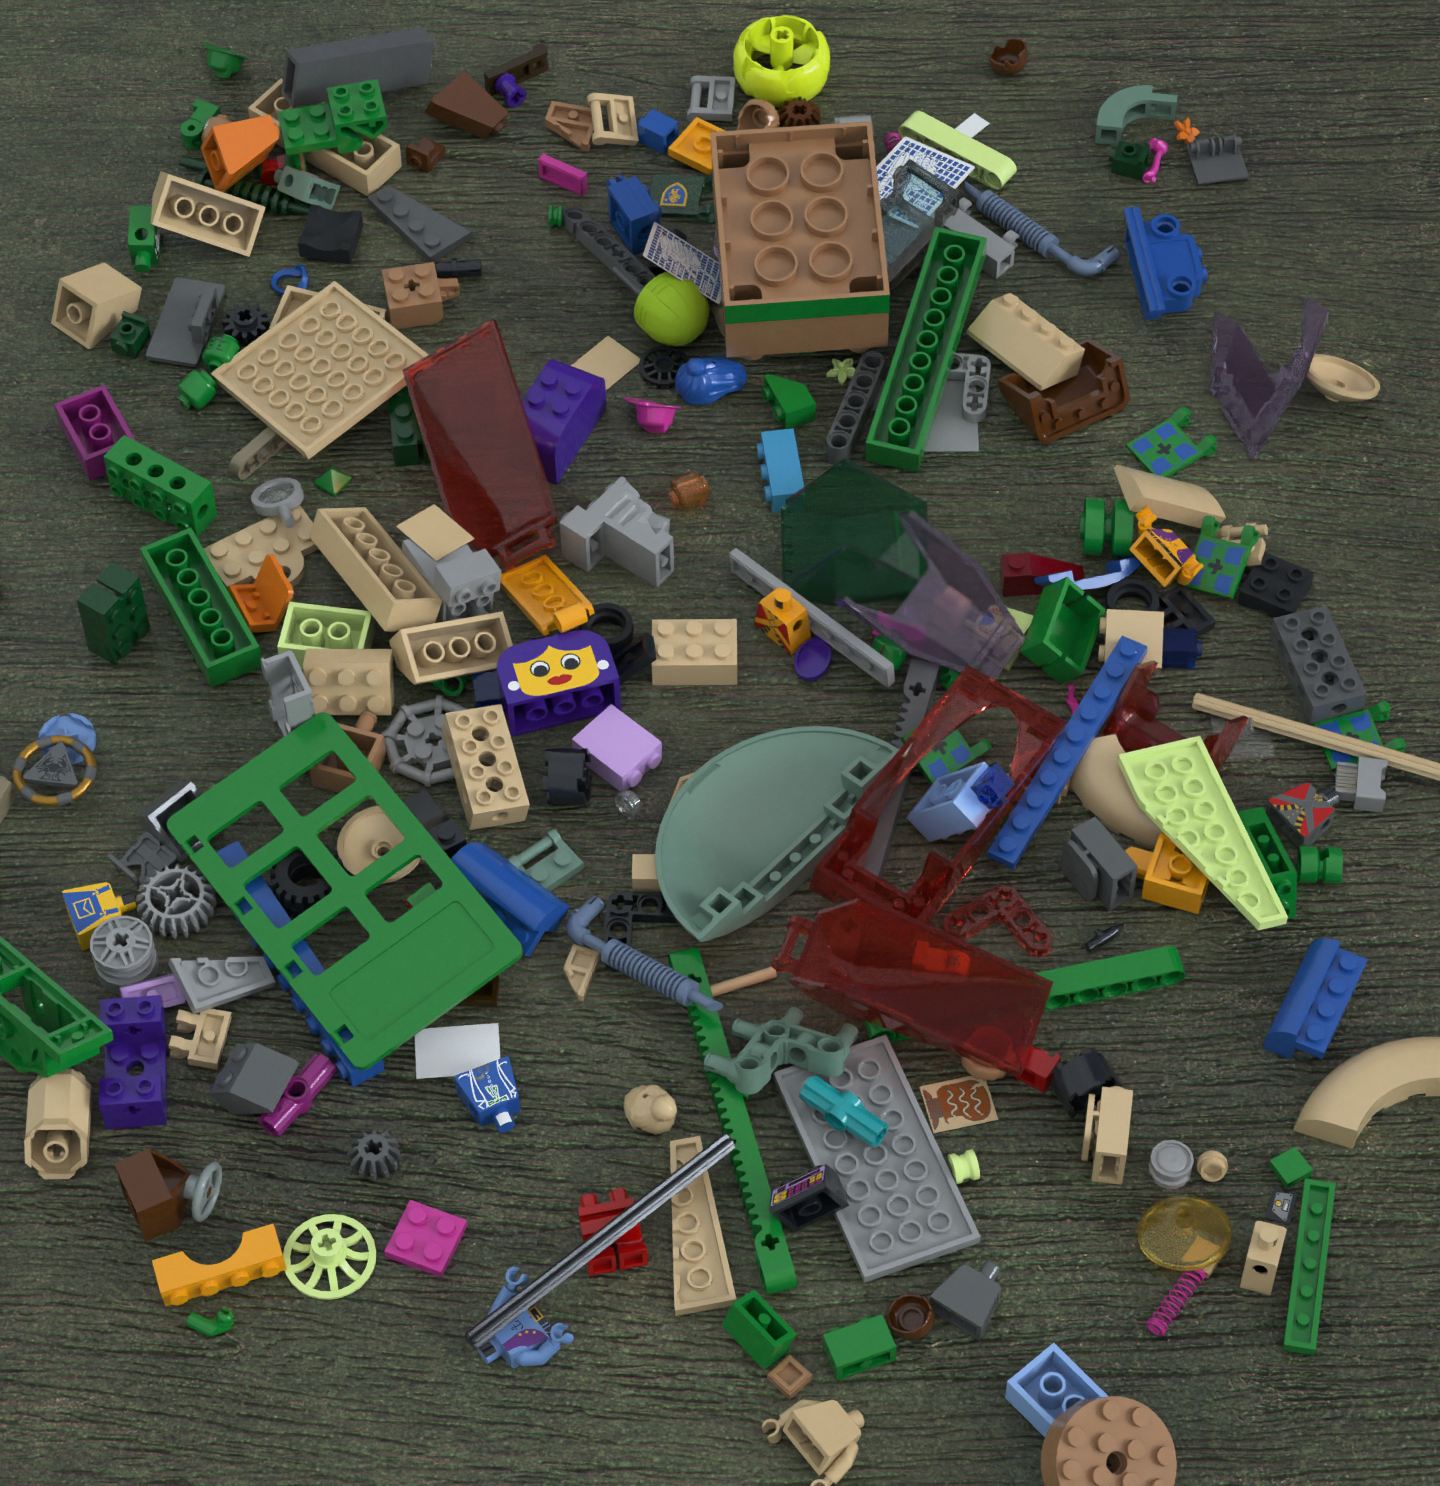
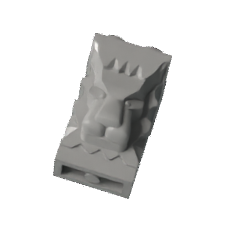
[559,476,674,588]
[402,539,501,623]

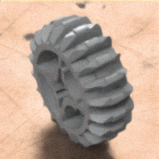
[136,863,217,940]

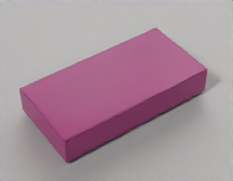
[538,154,588,196]

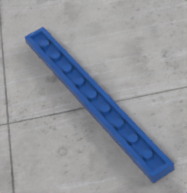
[987,635,1148,870]

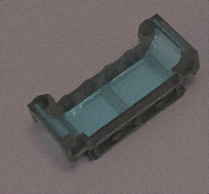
[880,159,960,293]

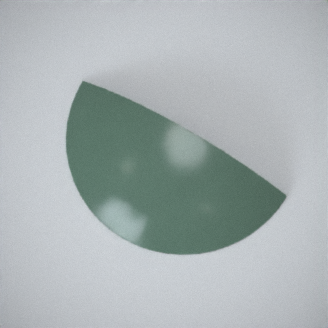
[655,726,902,942]

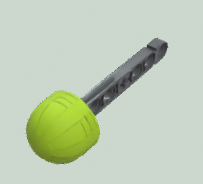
[563,207,709,347]

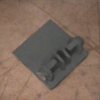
[1186,134,1249,185]

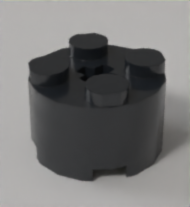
[542,748,592,806]
[1051,1048,1122,1118]

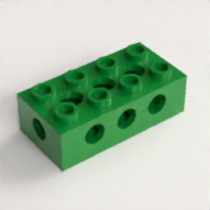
[103,435,218,538]

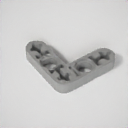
[948,353,991,423]

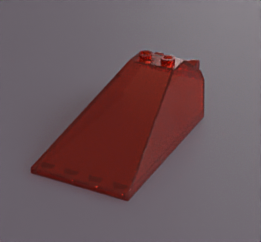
[402,319,558,571]
[771,894,1053,1077]

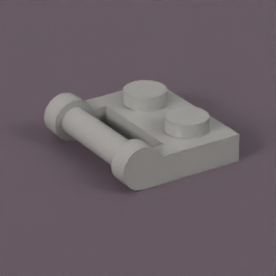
[686,75,736,122]

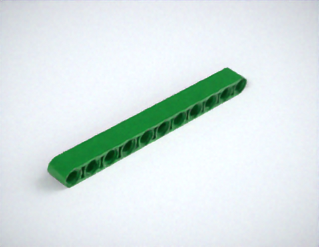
[862,946,1186,1043]

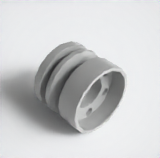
[90,916,159,995]

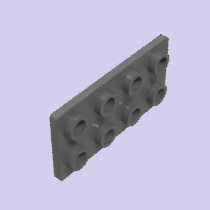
[146,277,226,367]

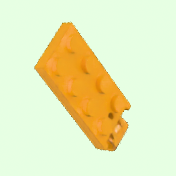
[668,117,725,177]
[500,554,595,636]

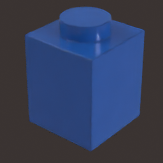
[637,109,678,155]

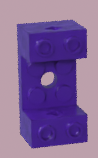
[99,995,167,1129]

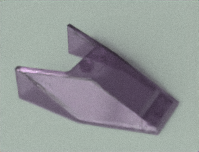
[833,510,1026,683]

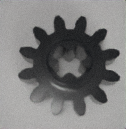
[222,302,270,346]

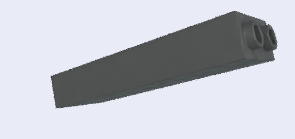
[281,27,435,108]

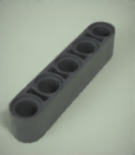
[826,351,885,466]

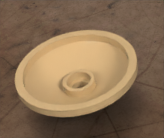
[1301,354,1380,402]
[337,806,421,884]

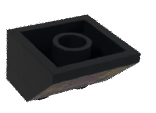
[769,1164,849,1232]

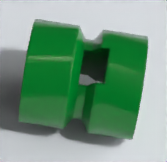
[1297,845,1343,885]

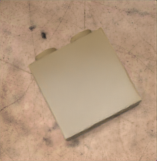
[1098,609,1164,673]

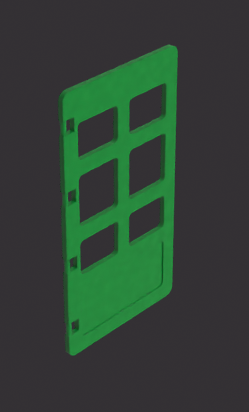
[167,712,523,1070]

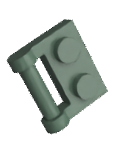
[506,828,584,892]

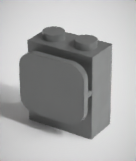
[1061,816,1138,912]

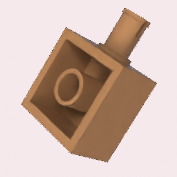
[309,711,387,793]

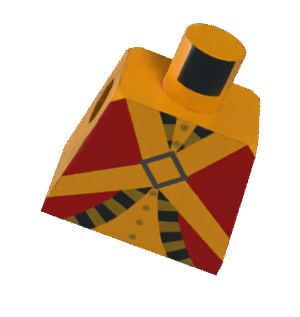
[754,588,812,656]

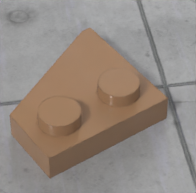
[545,101,594,152]

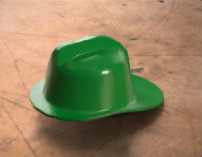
[200,41,249,79]

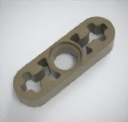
[229,427,288,480]

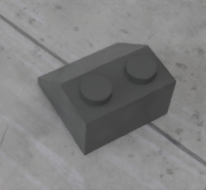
[135,781,202,863]
[210,1043,299,1115]

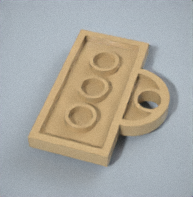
[203,505,319,589]

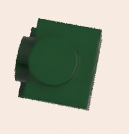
[1108,141,1150,180]
[109,311,151,359]

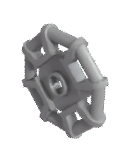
[381,695,473,787]

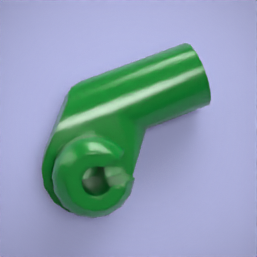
[186,1308,234,1337]

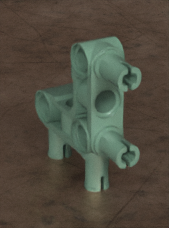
[704,1007,859,1095]

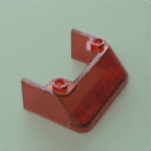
[1103,660,1249,770]

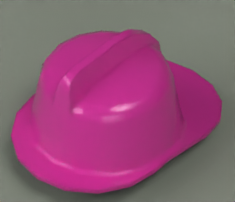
[623,397,681,433]

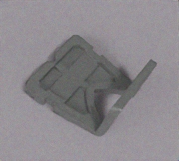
[107,831,178,889]

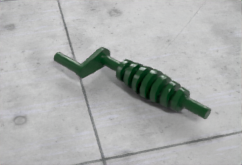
[179,156,311,216]

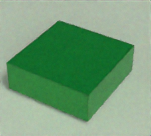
[1269,1147,1313,1189]

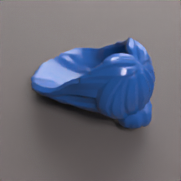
[675,355,747,406]

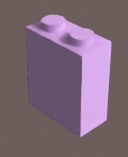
[572,704,662,793]

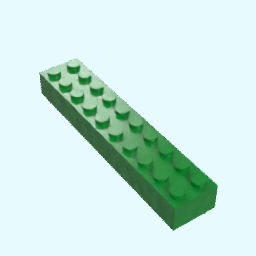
[865,227,987,473]

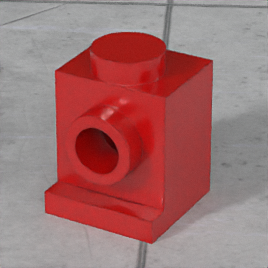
[1013,1044,1061,1093]

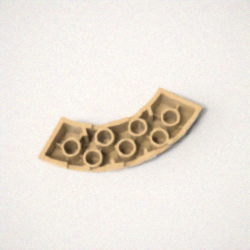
[1069,734,1164,850]
[1293,1036,1440,1149]

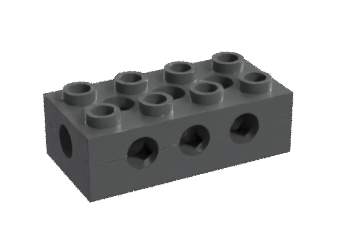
[1270,606,1367,726]

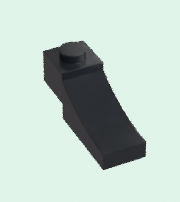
[403,790,467,859]

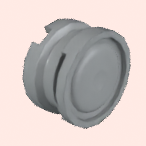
[1148,1140,1194,1189]

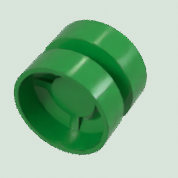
[1079,497,1134,558]

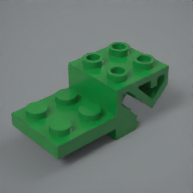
[277,79,388,156]

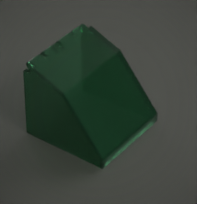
[780,458,931,606]

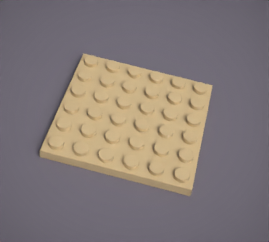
[210,281,434,460]

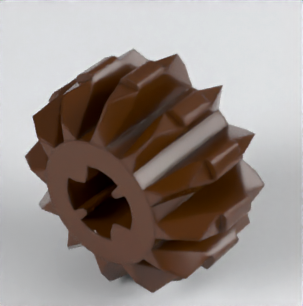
[778,97,821,127]

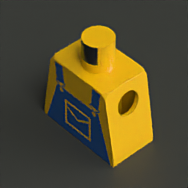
[62,882,137,951]

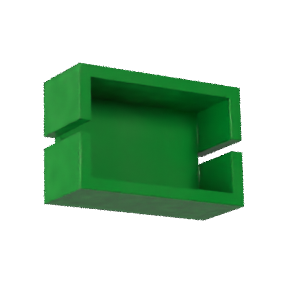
[1020,577,1106,684]

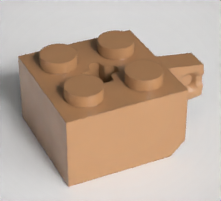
[382,262,460,329]

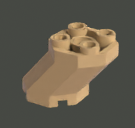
[24,1069,92,1179]

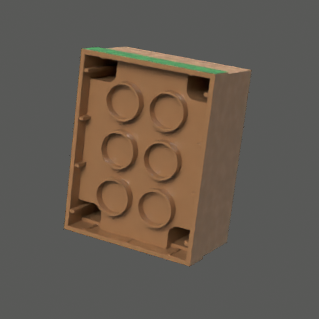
[710,121,890,360]

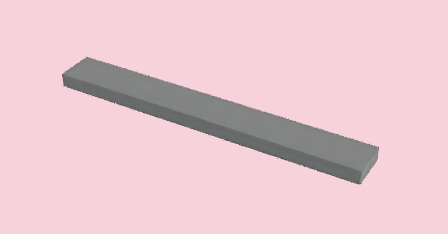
[729,548,895,687]

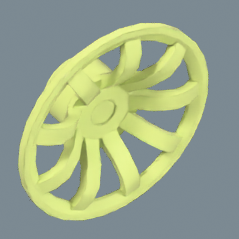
[283,1214,377,1300]

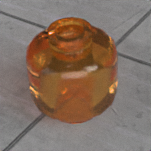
[668,471,711,512]

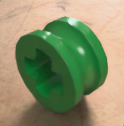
[548,204,563,228]

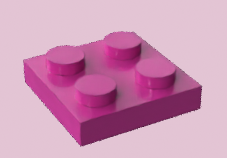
[384,1200,468,1278]

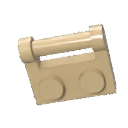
[587,93,639,146]

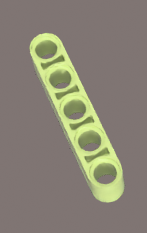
[898,111,1017,190]

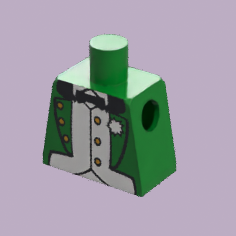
[128,206,163,273]

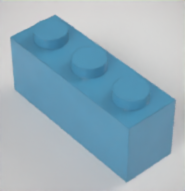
[756,428,805,513]

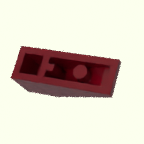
[999,553,1086,597]

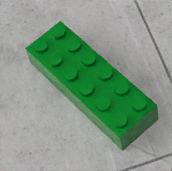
[140,527,262,688]

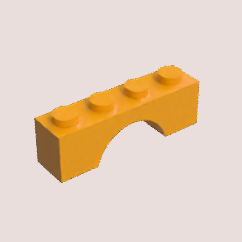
[152,1223,287,1306]

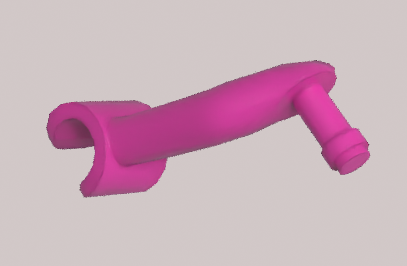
[1142,138,1168,183]

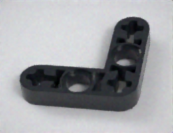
[604,891,680,972]

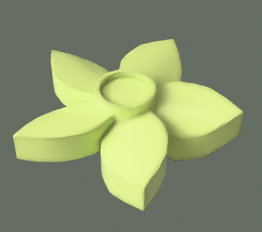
[826,358,856,386]

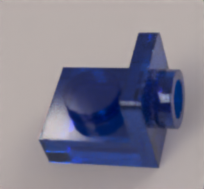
[970,762,1015,809]

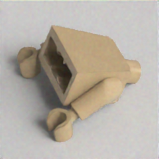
[762,1399,864,1486]

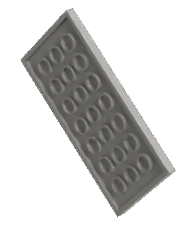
[773,1035,981,1283]

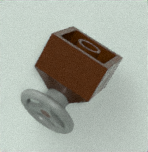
[114,1148,222,1242]

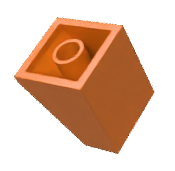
[201,114,280,192]

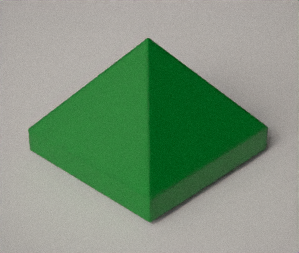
[313,465,352,497]

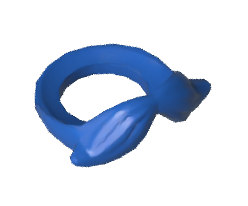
[271,264,308,295]

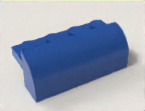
[439,842,570,956]
[1263,938,1368,1060]

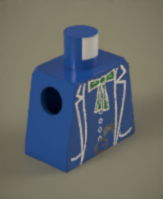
[454,1056,520,1133]

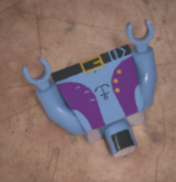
[477,1267,574,1368]

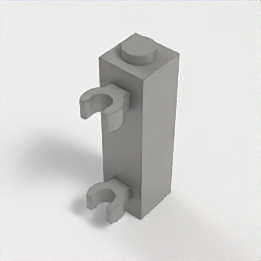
[926,197,1019,279]

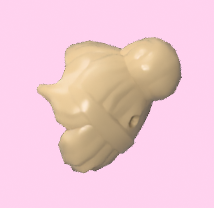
[623,1085,677,1135]

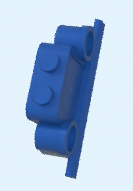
[1123,207,1207,320]

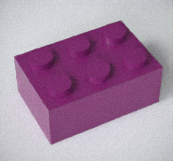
[54,384,136,481]

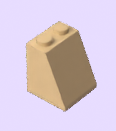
[51,263,142,349]

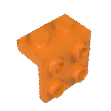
[227,554,294,633]

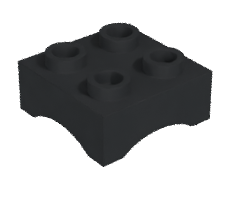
[298,204,363,264]
[1238,552,1314,617]

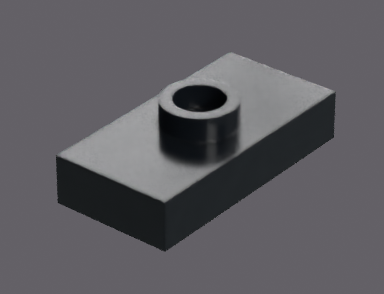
[612,633,656,685]

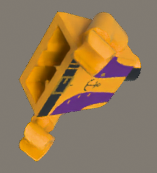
[1129,505,1204,587]

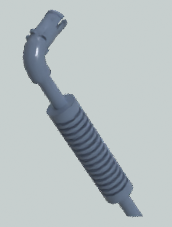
[964,180,1120,276]
[566,896,723,1011]

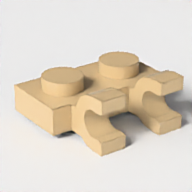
[169,1009,232,1070]

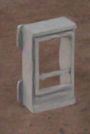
[260,650,315,737]

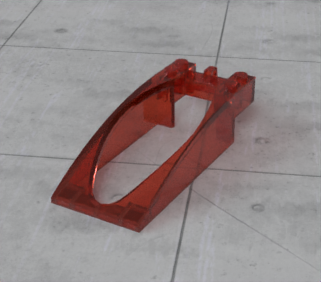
[809,665,1067,949]

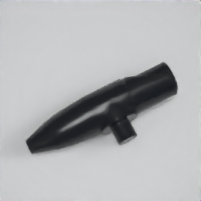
[1085,924,1124,952]

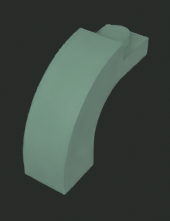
[1095,85,1178,145]

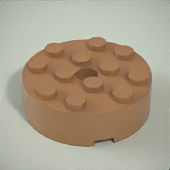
[1041,1396,1177,1486]

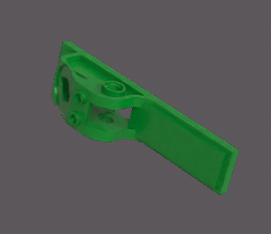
[0,936,113,1078]

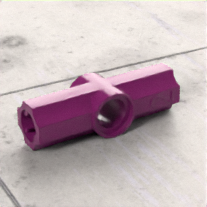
[258,1054,337,1137]

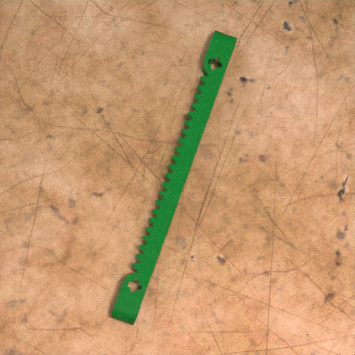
[668,946,797,1295]

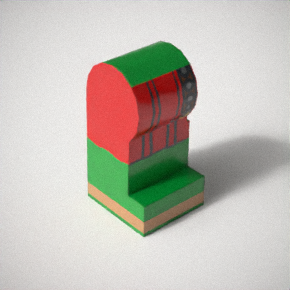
[258,153,307,186]

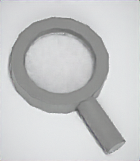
[251,478,304,528]

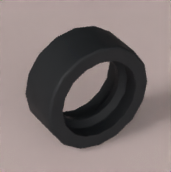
[1105,578,1159,614]
[580,603,633,656]

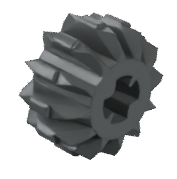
[348,1127,401,1182]

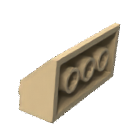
[151,171,266,257]
[966,293,1085,391]
[389,611,513,685]

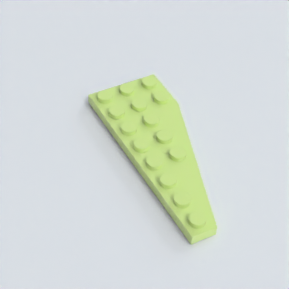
[1117,736,1288,930]

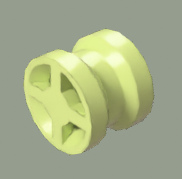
[948,1149,980,1184]

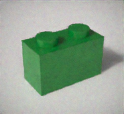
[721,1290,797,1370]
[822,1314,896,1381]

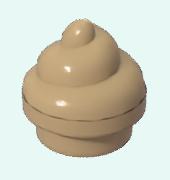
[1197,1150,1228,1182]

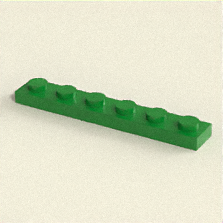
[1283,1178,1336,1355]

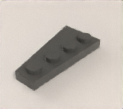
[367,185,472,262]

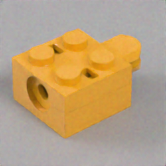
[1125,832,1210,915]

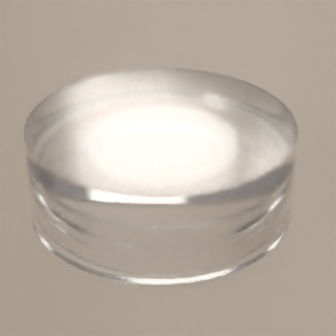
[614,789,643,819]

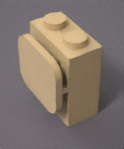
[1081,1086,1133,1185]

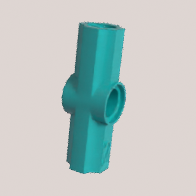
[799,1075,889,1148]

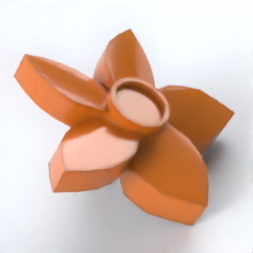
[1174,117,1200,145]

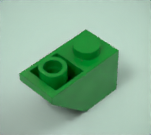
[761,374,816,429]

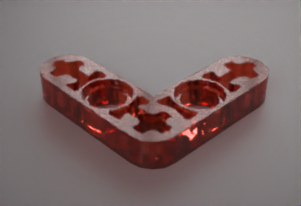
[942,885,1052,957]

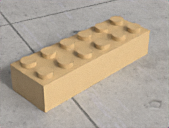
[248,78,402,196]
[309,507,442,632]

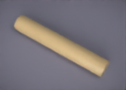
[710,966,777,997]

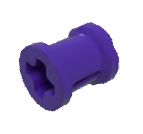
[494,73,527,107]

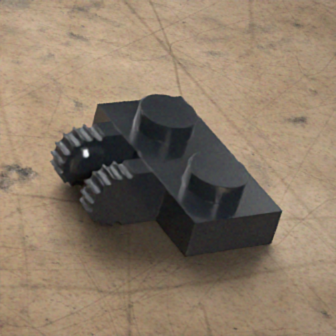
[1159,584,1216,640]

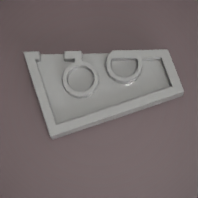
[168,956,276,1014]

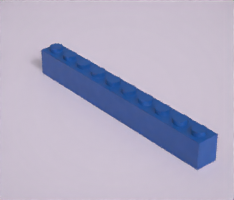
[216,841,385,1087]

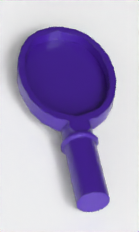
[794,615,833,681]

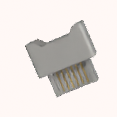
[1334,757,1388,813]

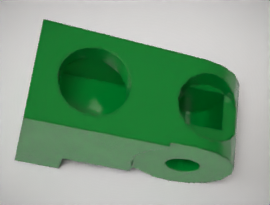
[180,98,221,150]

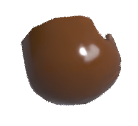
[989,38,1028,75]
[886,1293,934,1341]

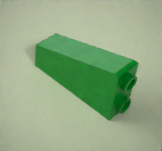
[1237,807,1297,919]

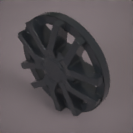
[639,345,688,389]

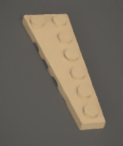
[670,1136,737,1316]

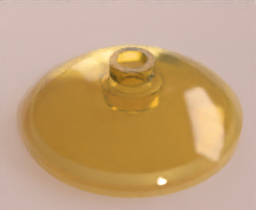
[1137,1195,1232,1271]

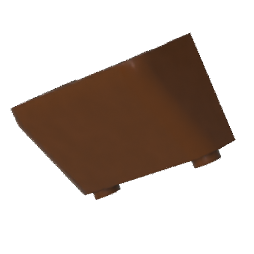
[997,338,1129,443]

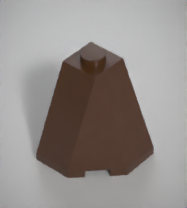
[425,71,509,139]

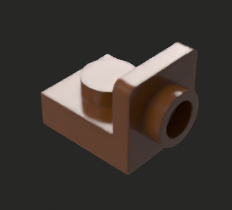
[405,137,446,173]

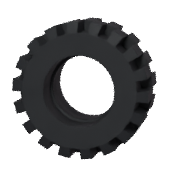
[270,844,344,919]

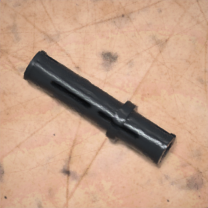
[401,258,482,279]

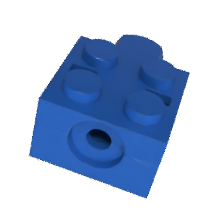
[606,174,662,256]

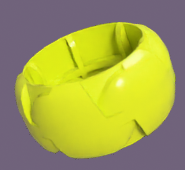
[733,15,830,107]

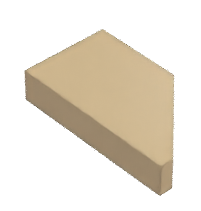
[563,944,601,1002]

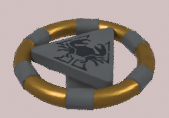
[12,735,97,807]

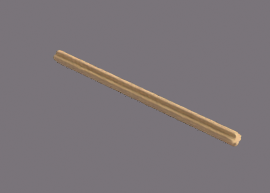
[1192,693,1440,781]

